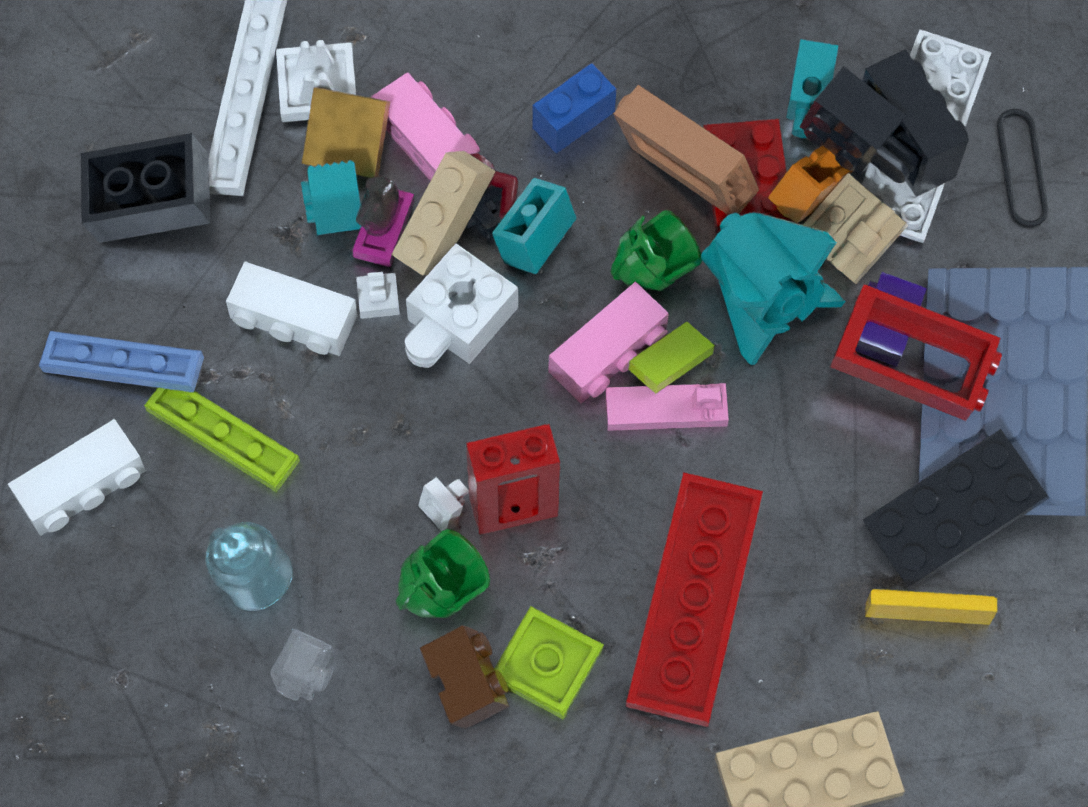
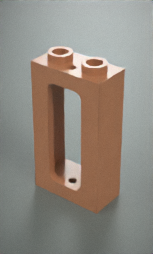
[613,85,759,215]

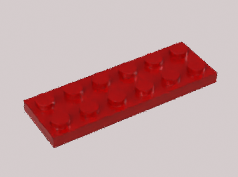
[626,472,763,727]

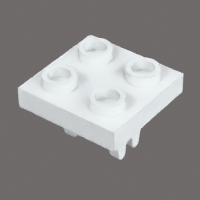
[276,40,356,122]

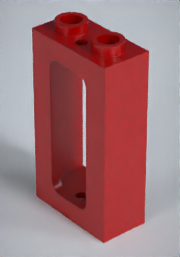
[830,284,1002,421]
[466,424,560,535]

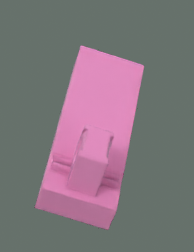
[605,383,729,431]

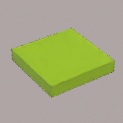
[494,606,604,720]

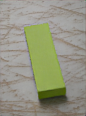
[144,388,300,493]

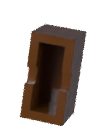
[420,625,510,729]

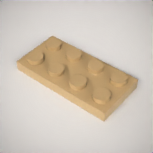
[715,711,905,807]

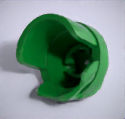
[610,210,702,291]
[395,529,490,618]

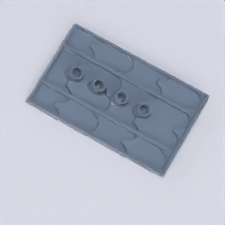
[919,267,1088,516]

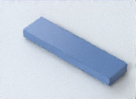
[39,331,204,393]

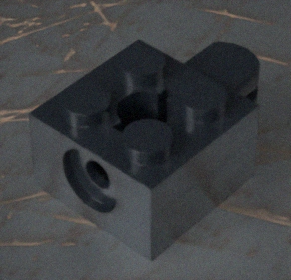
[800,66,919,183]

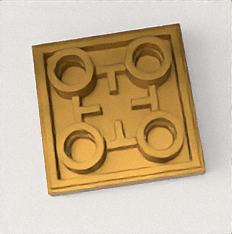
[302,87,390,178]

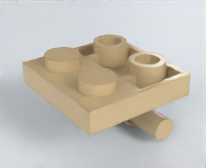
[803,173,908,284]

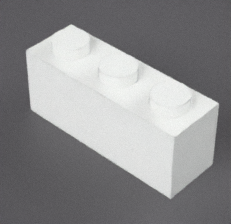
[226,262,357,356]
[8,419,146,536]

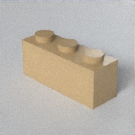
[391,151,496,276]

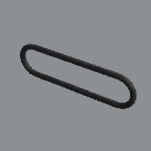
[997,108,1048,226]

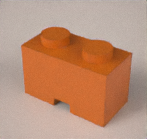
[768,146,854,223]

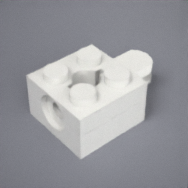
[405,244,518,368]

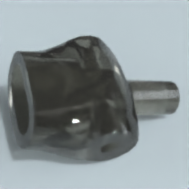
[356,176,399,237]

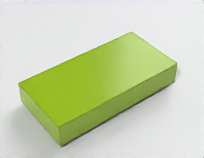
[628,322,715,394]

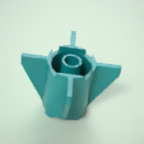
[701,212,846,365]

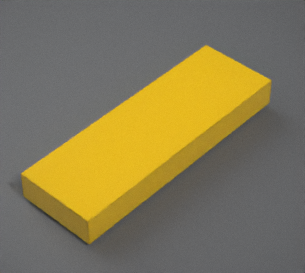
[865,589,997,625]

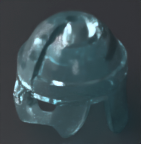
[206,522,293,611]

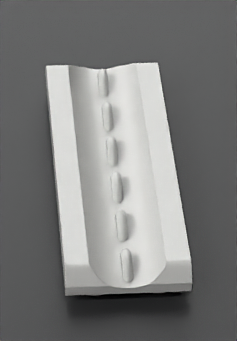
[862,30,991,243]

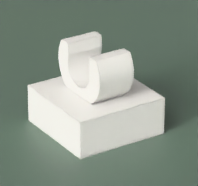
[356,271,400,319]
[418,477,469,531]

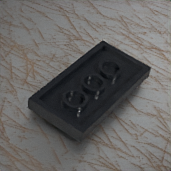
[863,429,1049,590]

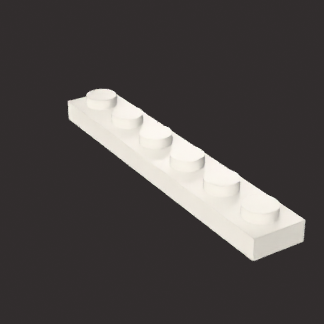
[208,0,287,196]

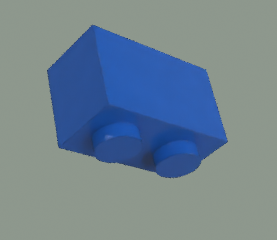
[532,63,616,154]

